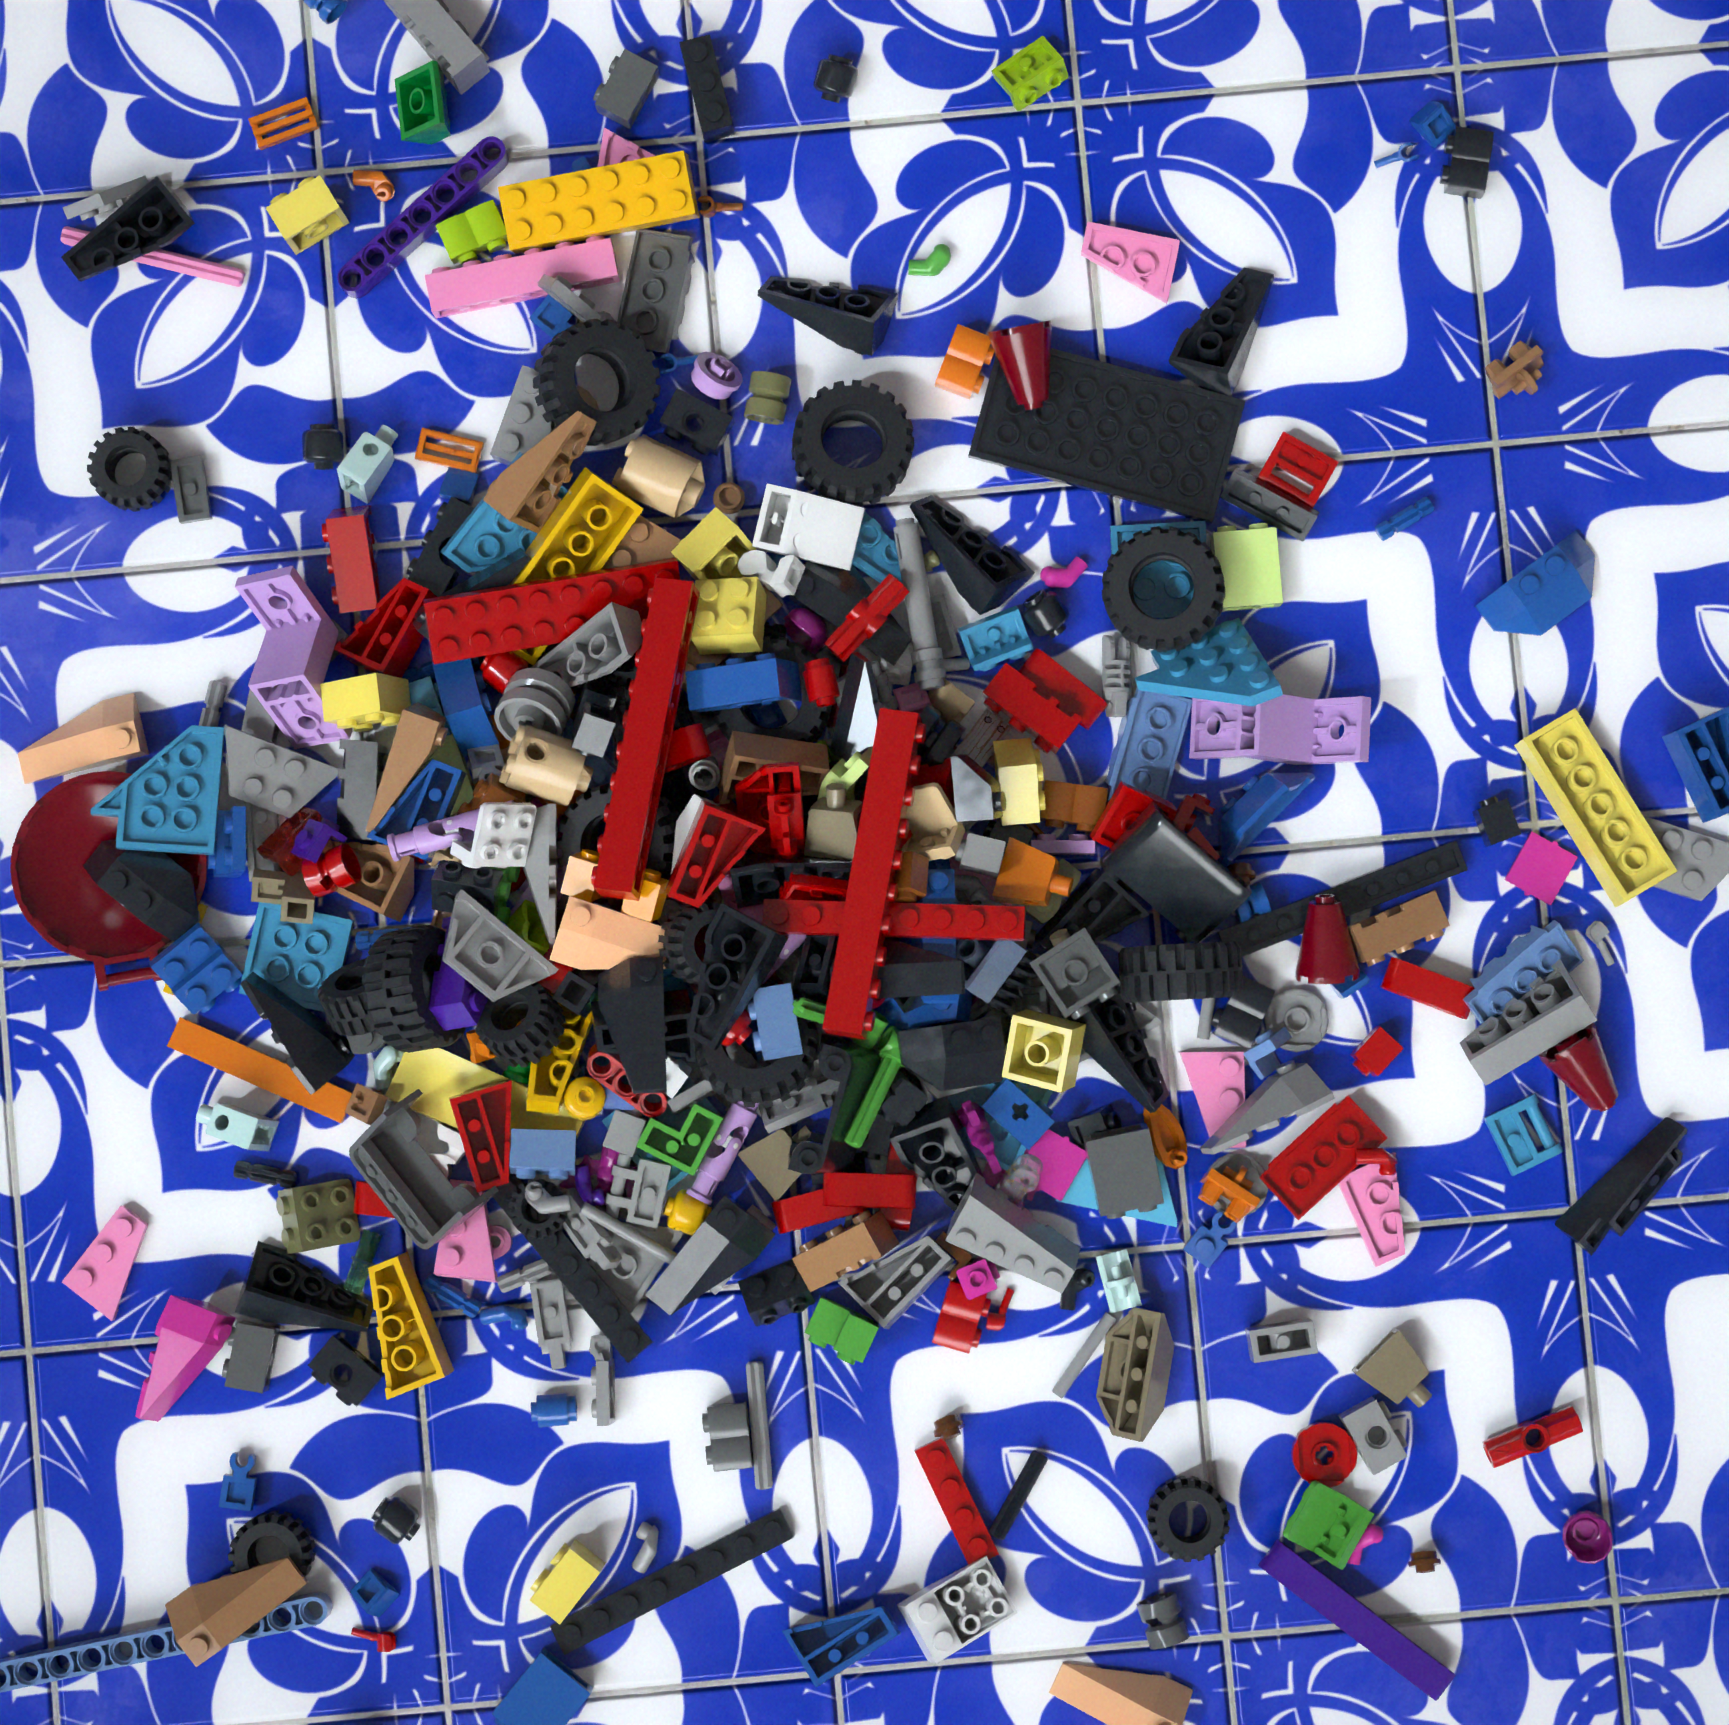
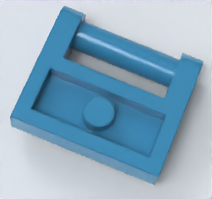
[1483,1093,1563,1176]

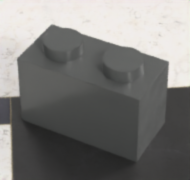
[593,49,660,129]
[222,1320,280,1393]

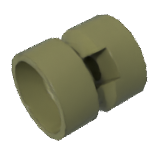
[744,371,792,425]

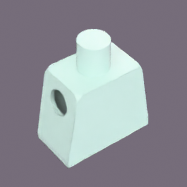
[337,425,398,504]
[196,1103,279,1151]

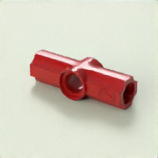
[824,573,909,663]
[1482,1405,1583,1468]

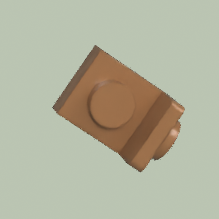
[345,1083,388,1125]

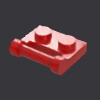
[1257,431,1339,508]

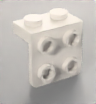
[450,802,537,868]

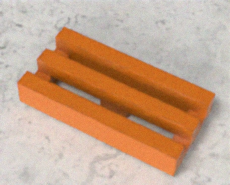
[248,97,319,150]
[414,428,484,473]

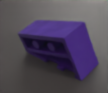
[429,917,488,1031]

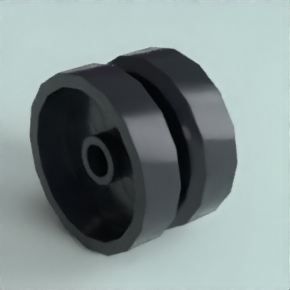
[917,704,966,767]

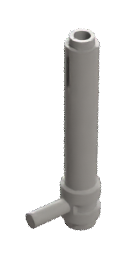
[893,518,970,691]

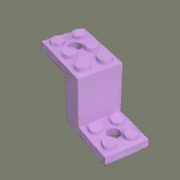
[235,566,352,749]
[1189,694,1371,765]

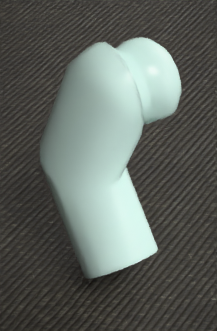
[373,1045,404,1090]

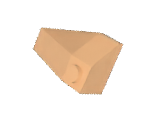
[18,693,149,784]
[549,896,667,970]
[1049,1662,1193,1725]

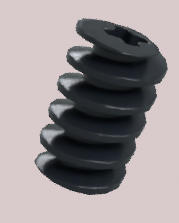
[989,944,1038,1015]

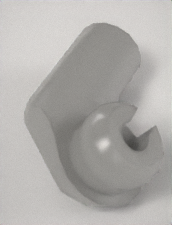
[632,1522,659,1573]

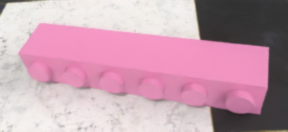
[425,236,620,319]

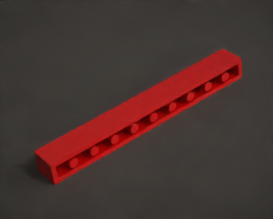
[591,577,700,901]
[822,708,926,1040]

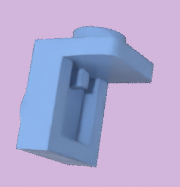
[1243,1027,1292,1080]

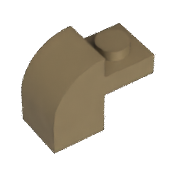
[251,864,316,924]

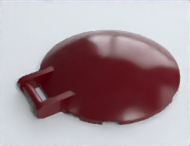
[10,771,207,992]

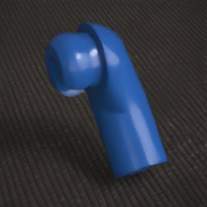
[480,1305,528,1331]

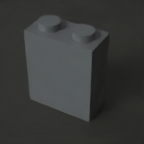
[1083,1123,1164,1219]

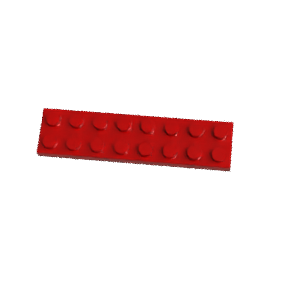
[423,558,680,664]

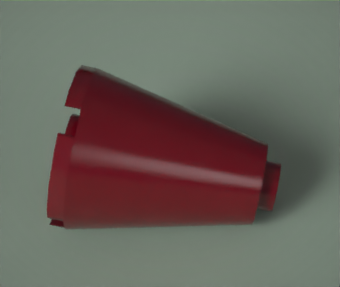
[988,320,1052,410]
[1295,894,1360,984]
[1538,1022,1619,1112]

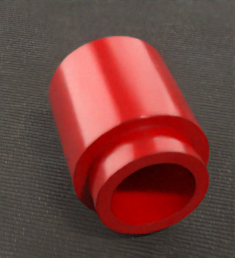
[802,658,841,708]

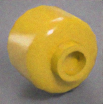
[563,1076,606,1121]
[663,1189,712,1236]

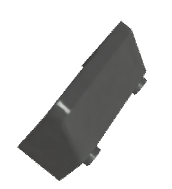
[349,1089,499,1249]

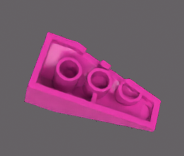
[135,1295,236,1422]

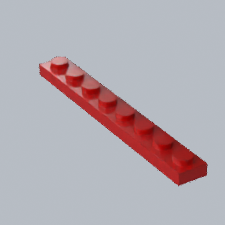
[762,899,1026,941]

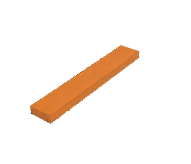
[167,1017,353,1123]

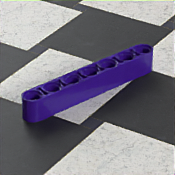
[337,136,509,299]
[1258,1539,1456,1701]

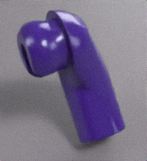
[574,1164,605,1207]

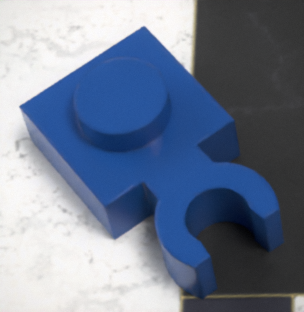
[529,294,573,338]
[1183,1208,1237,1269]
[219,1452,257,1511]

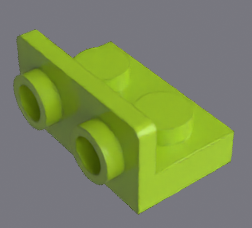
[991,36,1069,111]

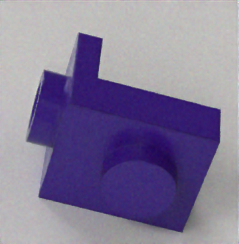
[291,818,348,863]

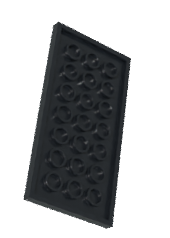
[968,348,1245,524]

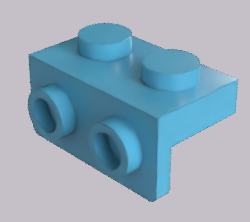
[957,606,1034,671]

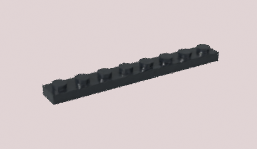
[1217,841,1468,957]
[467,1164,654,1363]
[550,1507,794,1655]

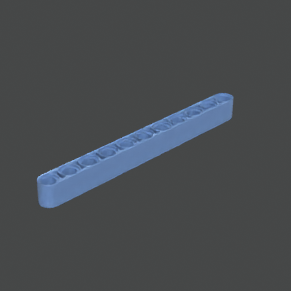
[0,1592,333,1693]

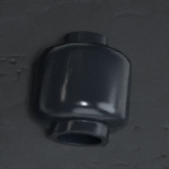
[813,54,858,103]
[302,424,344,470]
[1022,589,1069,638]
[371,1495,421,1544]

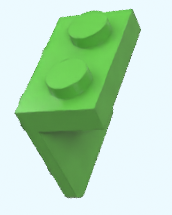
[1283,1480,1374,1570]

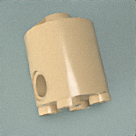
[612,434,705,519]
[499,724,593,807]

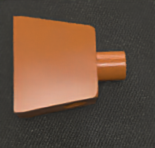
[992,837,1074,907]

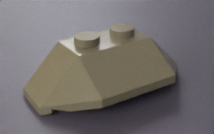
[1096,1307,1174,1442]

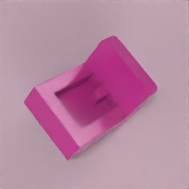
[956,1256,1000,1300]

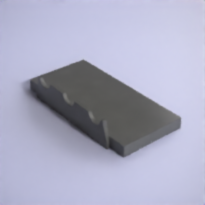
[617,229,695,354]

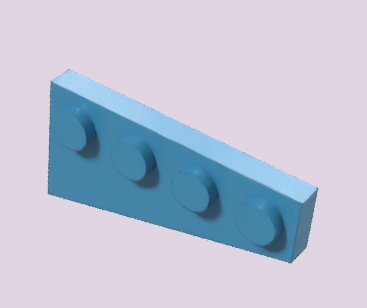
[828,497,902,583]

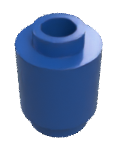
[531,1393,578,1428]

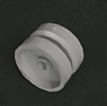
[494,668,575,741]

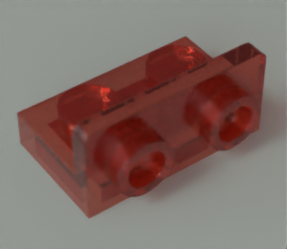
[256,806,331,876]

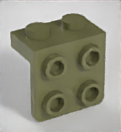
[276,1179,360,1254]

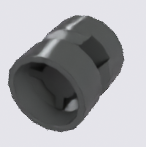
[1136,1592,1190,1650]

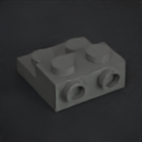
[1030,928,1120,1021]

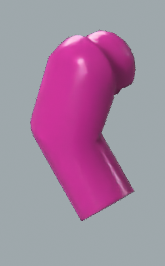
[1040,556,1088,588]
[1347,1523,1384,1565]

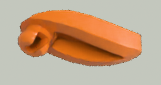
[1143,1104,1188,1169]

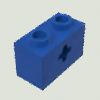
[981,1078,1055,1150]

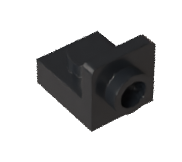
[1067,1104,1122,1150]

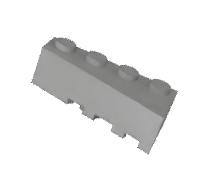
[383,0,490,95]
[1459,959,1597,1086]
[945,1173,1080,1293]

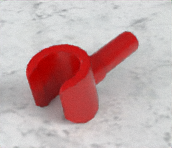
[986,1288,1015,1331]
[351,1627,396,1652]

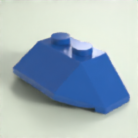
[1474,530,1595,636]
[1218,773,1316,867]

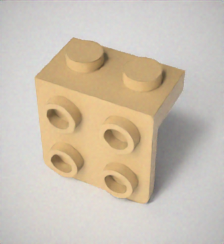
[900,783,966,861]

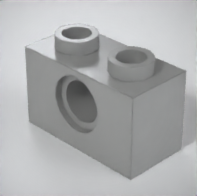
[955,833,1006,878]
[1245,1318,1318,1363]
[1338,1396,1408,1475]

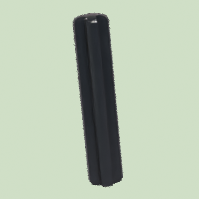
[989,1450,1048,1540]

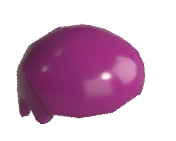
[784,608,828,654]
[1563,1510,1613,1564]

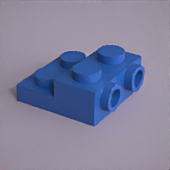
[208,806,246,878]
[149,922,243,1015]

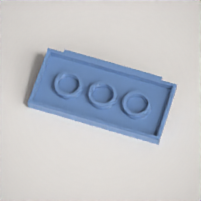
[1105,688,1193,801]
[1463,920,1584,1024]

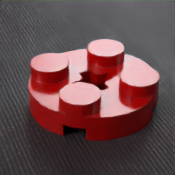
[1291,1422,1357,1488]

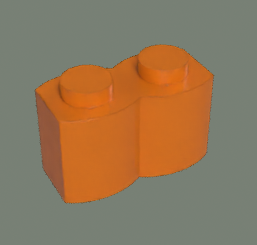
[935,324,995,400]

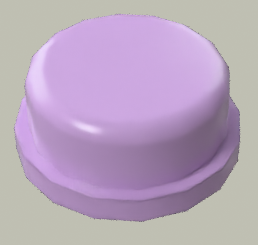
[691,352,743,400]

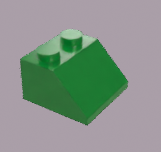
[394,60,451,145]

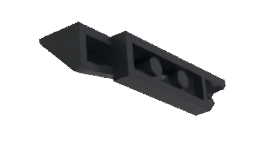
[1555,1117,1687,1256]

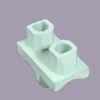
[1095,1249,1142,1313]

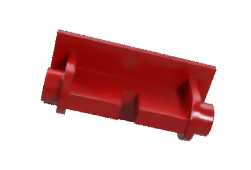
[767,792,804,859]

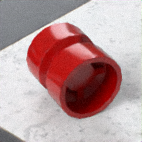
[302,843,362,898]

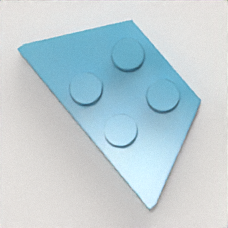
[1056,1157,1178,1227]

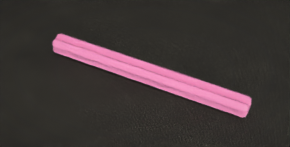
[61,226,245,287]

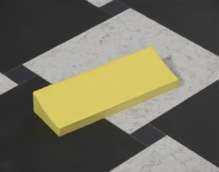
[1514,708,1677,908]
[385,1048,586,1143]

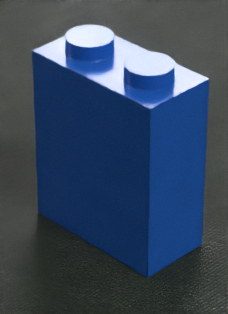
[492,1647,593,1725]

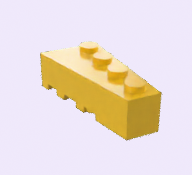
[526,993,598,1114]
[368,1252,454,1400]

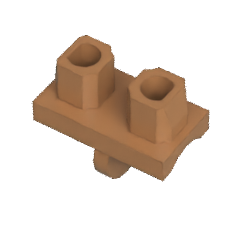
[1485,340,1544,399]

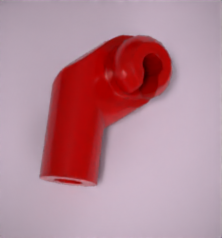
[1355,1148,1398,1175]

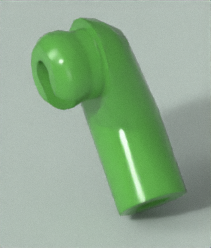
[908,244,951,276]

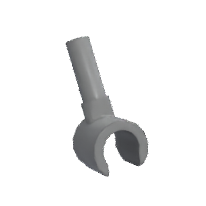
[1586,921,1615,966]

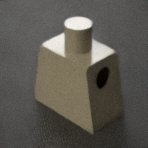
[804,783,863,861]
[737,1125,811,1202]
[1351,1328,1432,1408]

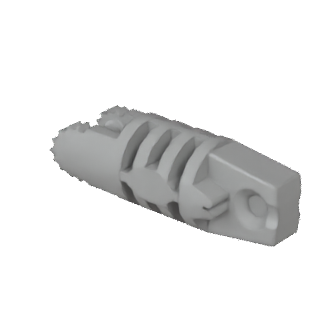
[1102,635,1130,717]

